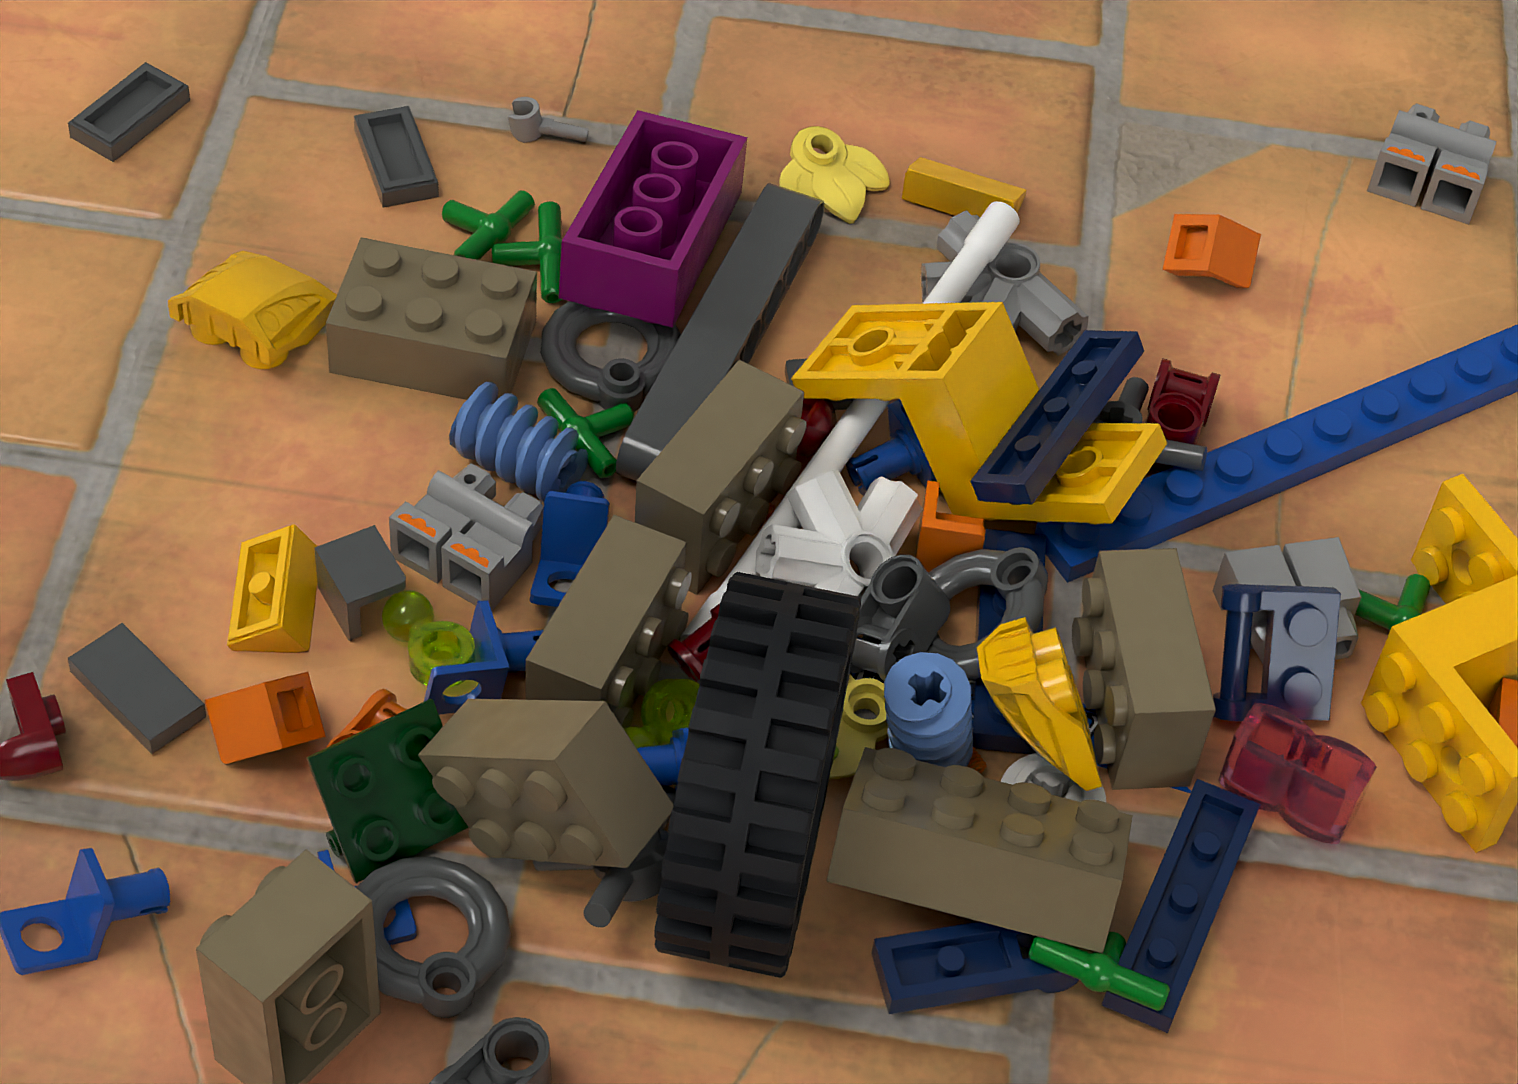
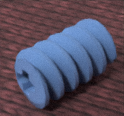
[449,382,588,504]
[884,652,973,767]

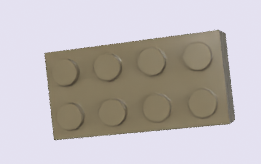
[827,747,1133,953]

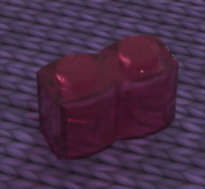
[1218,703,1377,844]

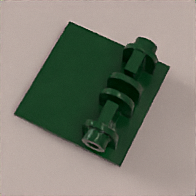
[306,699,469,883]

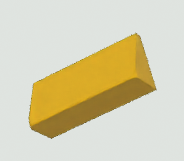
[901,157,1027,217]
[227,524,317,653]

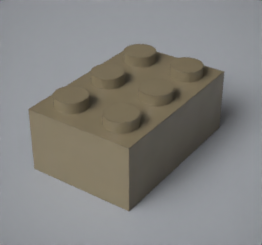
[326,237,537,400]
[635,360,806,595]
[526,515,692,734]
[1072,548,1216,790]
[418,699,674,868]
[196,849,381,1084]

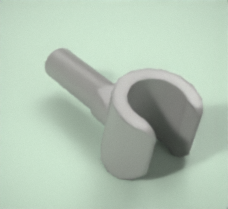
[508,97,589,143]

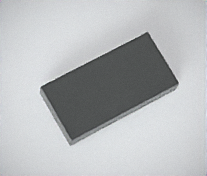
[68,62,190,162]
[354,106,439,207]
[67,623,206,754]

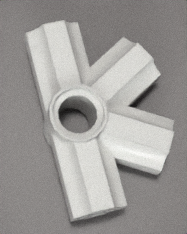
[756,469,923,599]

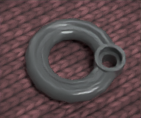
[540,301,681,412]
[926,547,1048,681]
[356,857,511,1018]

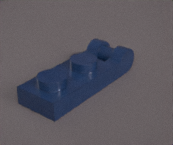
[871,921,1079,1014]

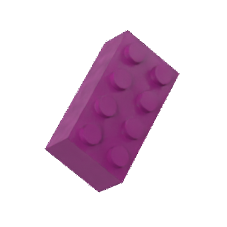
[559,110,748,328]

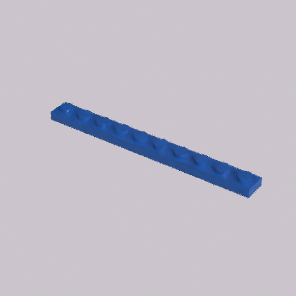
[1034,324,1518,583]

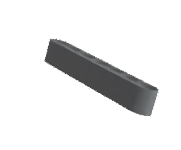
[616,183,825,481]

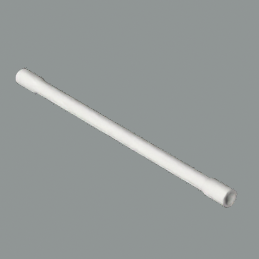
[680,201,1020,642]

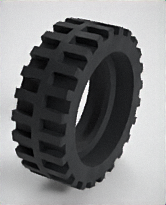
[654,572,861,978]

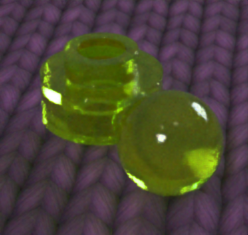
[382,590,476,688]
[624,678,699,748]

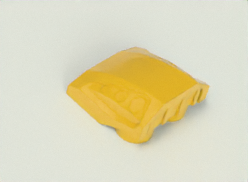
[168,251,337,369]
[977,617,1102,791]

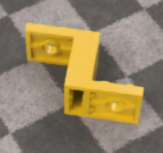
[791,302,1167,525]
[1361,474,1518,853]

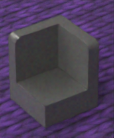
[314,525,406,641]

